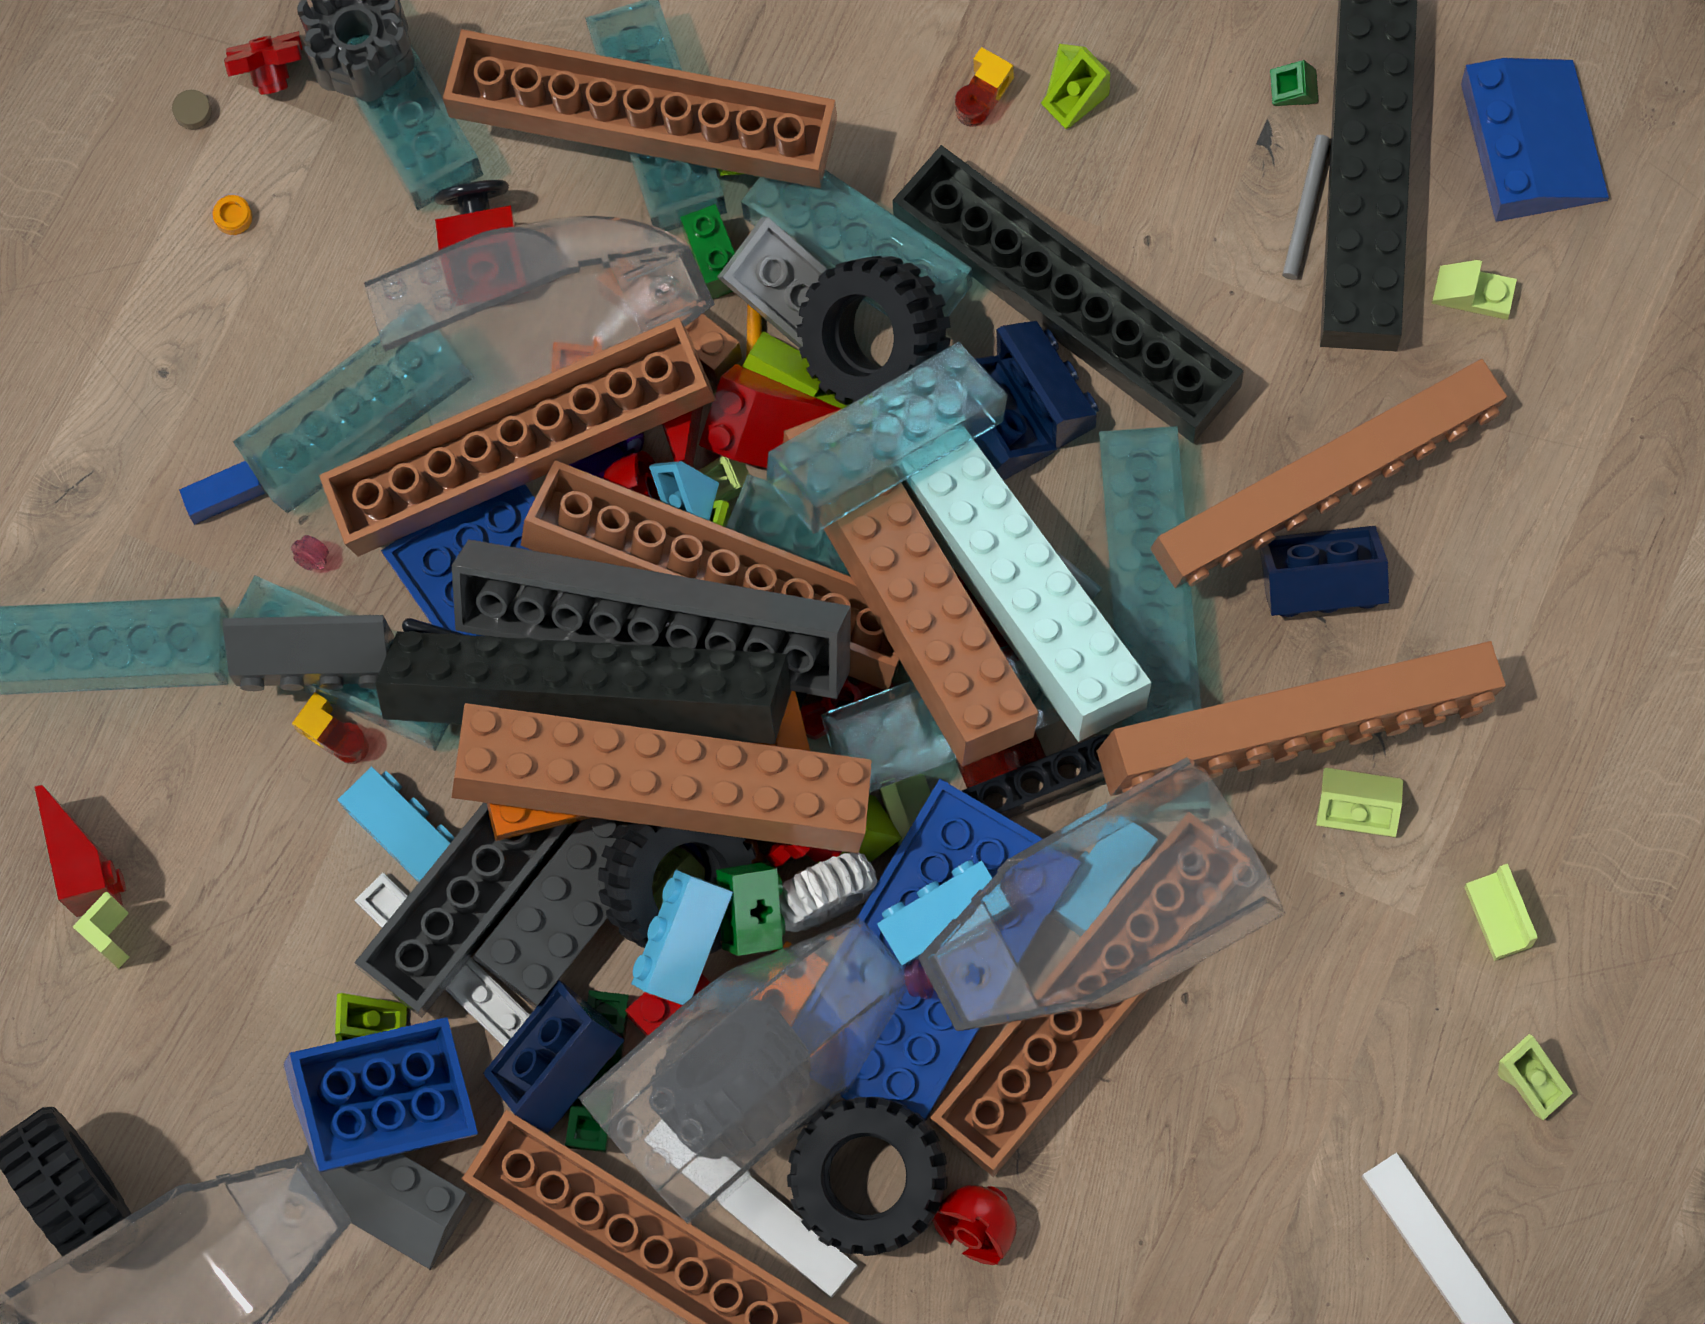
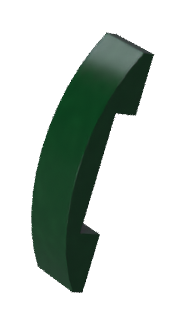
[565,990,629,1152]

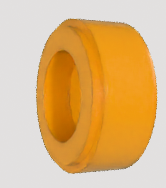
[212,195,252,235]

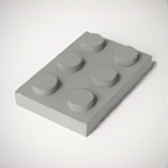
[717,217,827,348]

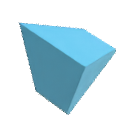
[649,461,719,521]

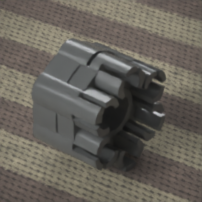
[297,0,415,102]

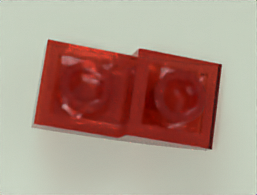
[954,731,1046,788]

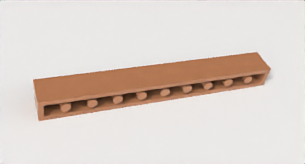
[1150,359,1507,588]

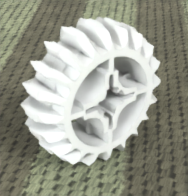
[779,853,878,932]

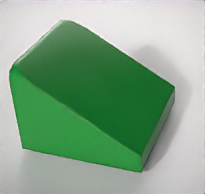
[1270,60,1318,106]

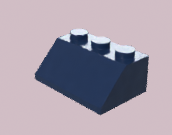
[996,321,1099,449]
[923,355,1057,480]
[1260,526,1389,617]
[483,980,624,1134]

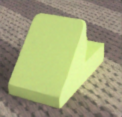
[1432,260,1517,320]
[1498,1034,1573,1120]

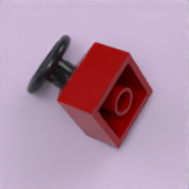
[434,180,529,307]

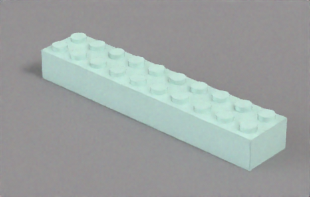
[871,393,1152,742]

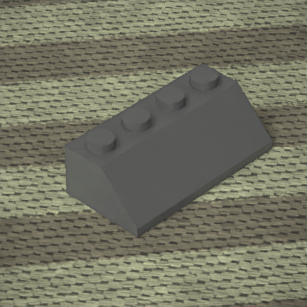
[223,615,395,691]
[292,1145,473,1270]

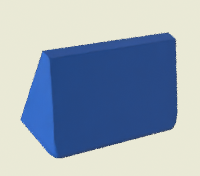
[179,459,265,525]

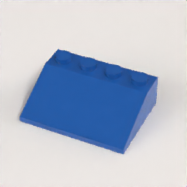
[1461,58,1609,222]
[283,1017,478,1173]

